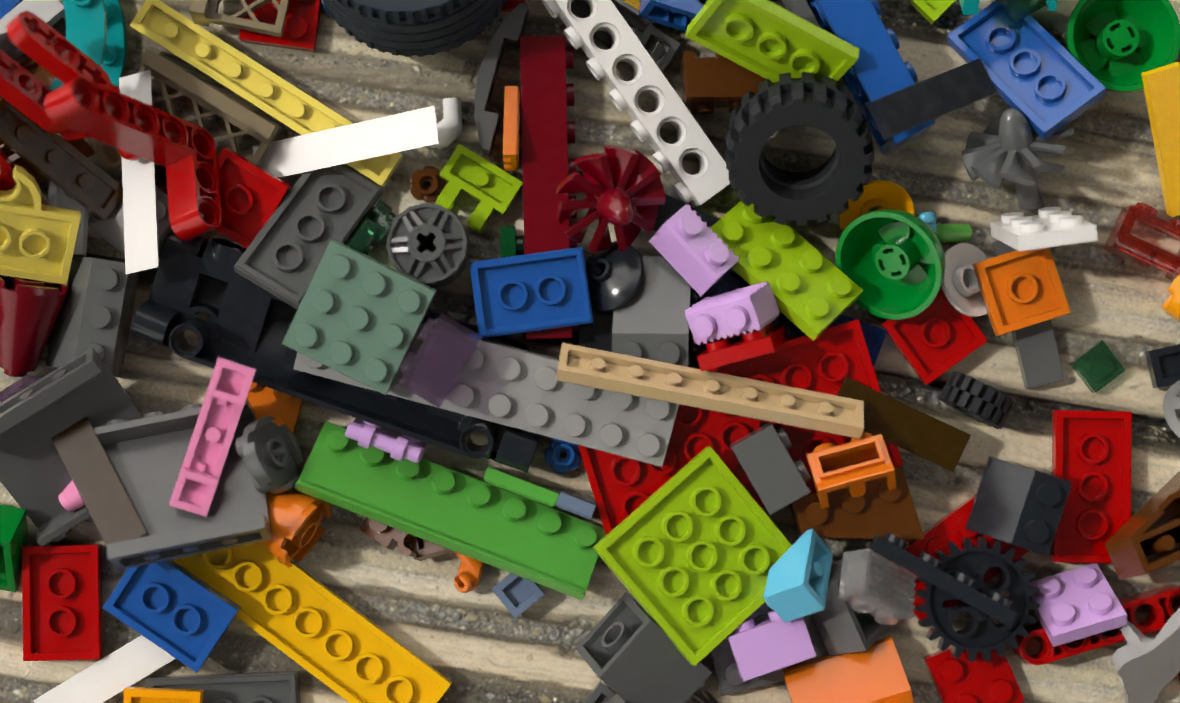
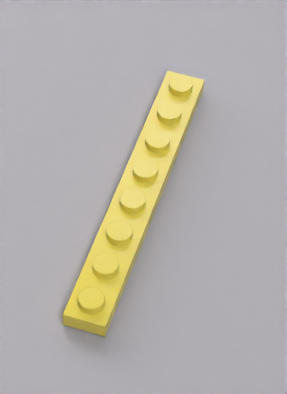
[129,0,403,188]

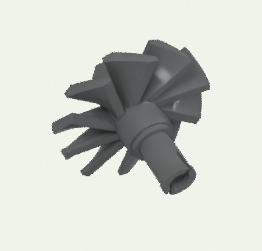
[961,108,1076,210]

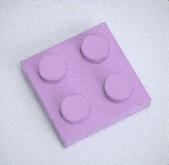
[1027,563,1127,647]

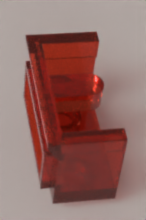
[1104,203,1180,280]

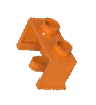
[807,433,897,509]

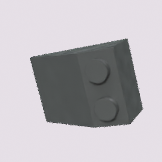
[612,256,692,368]

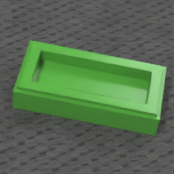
[483,466,560,507]

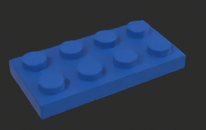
[947,0,1106,141]

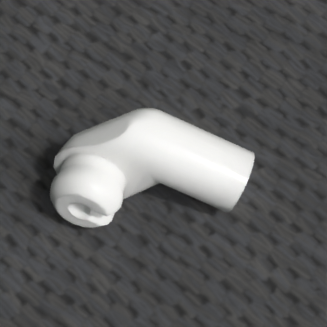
[428,98,462,149]

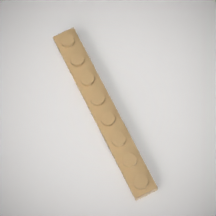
[555,343,864,439]

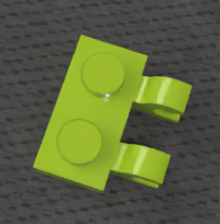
[435,143,523,234]

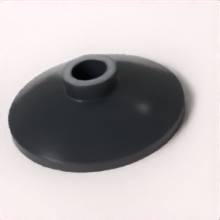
[585,241,644,313]

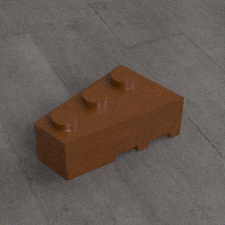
[680,51,773,115]
[789,466,925,540]
[1105,471,1180,580]

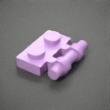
[345,418,429,463]

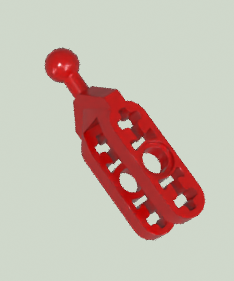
[0,11,141,161]

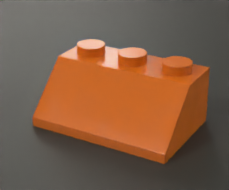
[782,636,914,703]

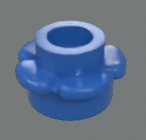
[545,438,582,474]

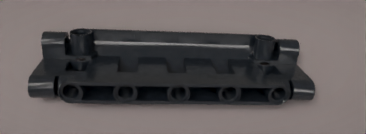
[130,230,541,472]

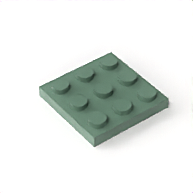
[282,239,437,395]

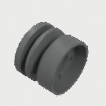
[386,203,471,288]

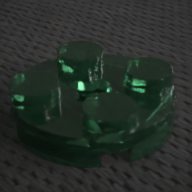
[348,199,396,256]

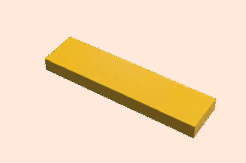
[1141,62,1180,218]

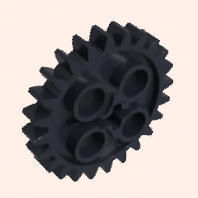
[913,536,1040,662]

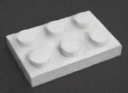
[990,207,1098,251]

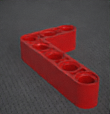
[44,77,222,241]
[1012,584,1180,681]

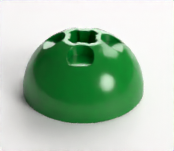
[1066,0,1180,93]
[835,209,946,320]

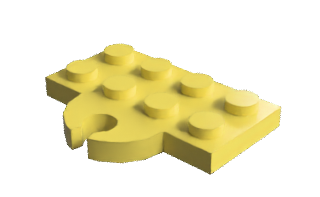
[0,165,81,285]

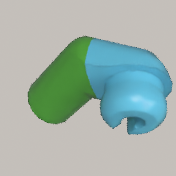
[916,212,972,243]

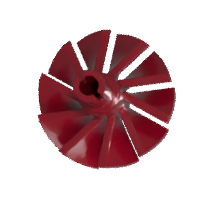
[556,145,666,253]

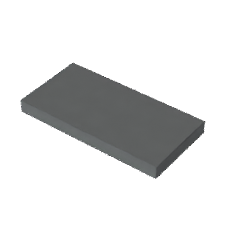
[234,164,383,310]
[146,671,300,703]

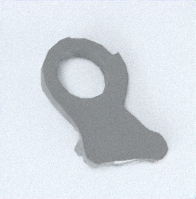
[1111,608,1180,703]

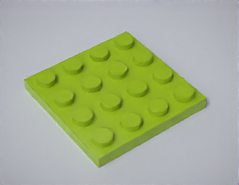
[593,447,792,666]

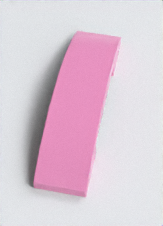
[169,357,256,517]

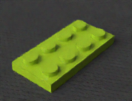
[685,0,859,83]
[711,201,864,341]

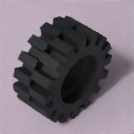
[939,371,1015,429]

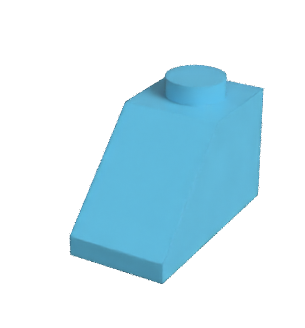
[764,529,833,622]

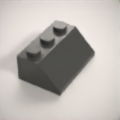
[46,256,140,378]

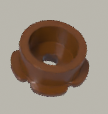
[410,166,446,203]

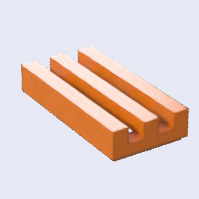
[503,86,521,171]

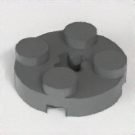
[235,416,303,494]

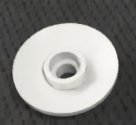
[942,243,989,317]

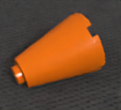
[261,488,332,568]

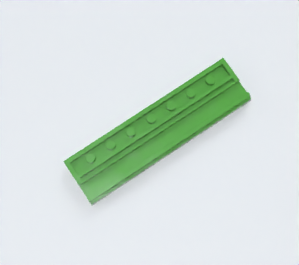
[295,421,606,600]

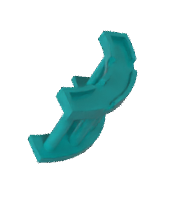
[49,0,128,91]

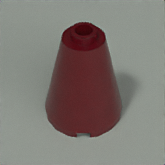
[0,275,69,377]

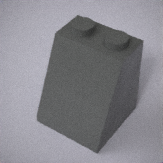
[576,593,712,703]

